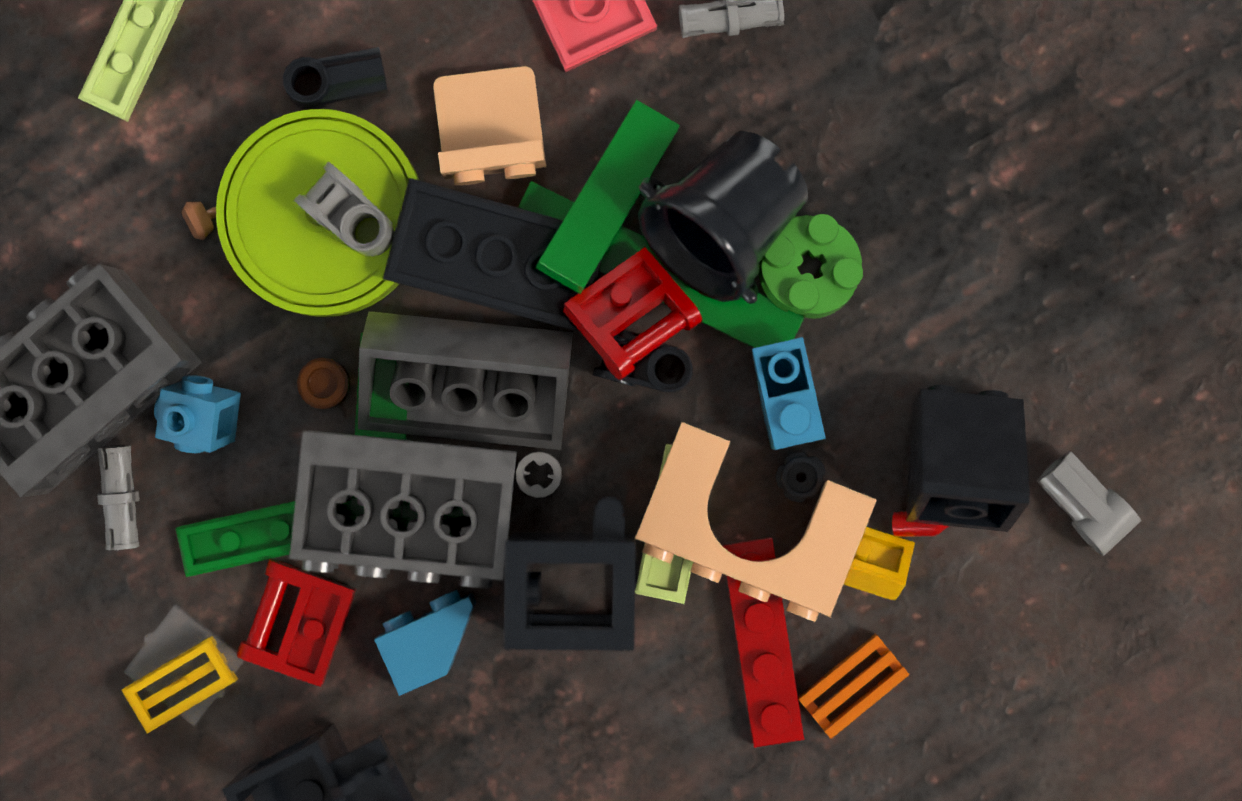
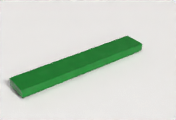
[518,181,804,348]
[175,498,465,577]

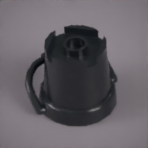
[638,131,808,304]

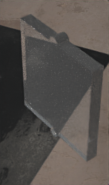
[124,605,245,726]

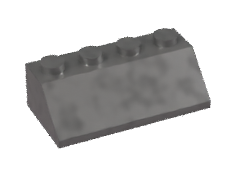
[358,311,573,450]

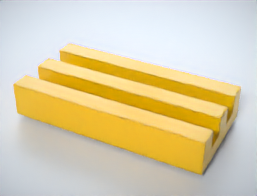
[122,636,238,734]

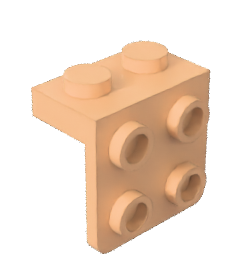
[433,66,546,185]

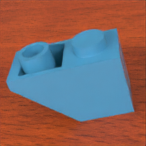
[752,337,826,450]
[374,590,476,696]

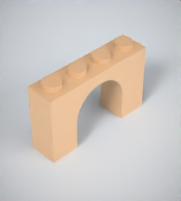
[635,422,876,622]

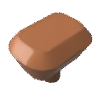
[182,202,216,240]

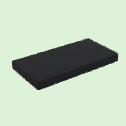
[382,178,602,332]

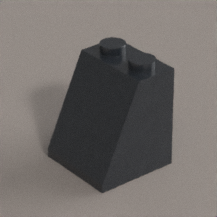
[906,385,1030,532]

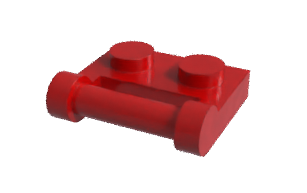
[563,247,702,380]
[236,559,356,687]

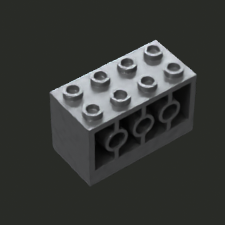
[0,264,202,498]
[290,431,517,588]

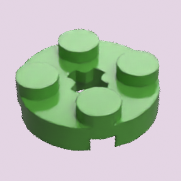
[758,214,863,319]

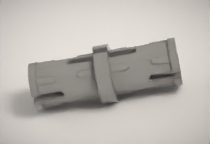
[679,0,784,38]
[97,445,140,550]

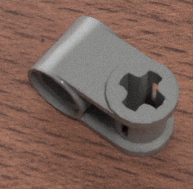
[294,161,394,257]

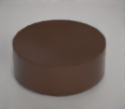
[297,358,350,409]

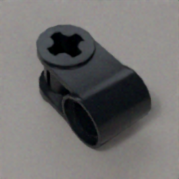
[592,330,693,393]

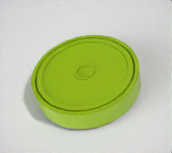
[216,109,420,317]

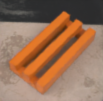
[798,633,910,739]

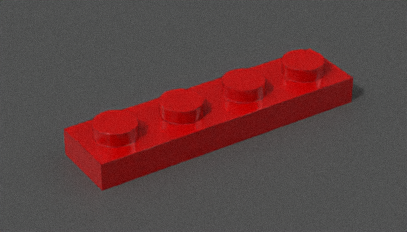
[722,537,805,748]

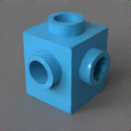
[154,375,241,453]

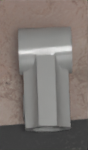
[1037,451,1141,556]

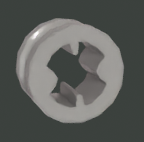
[516,452,562,498]

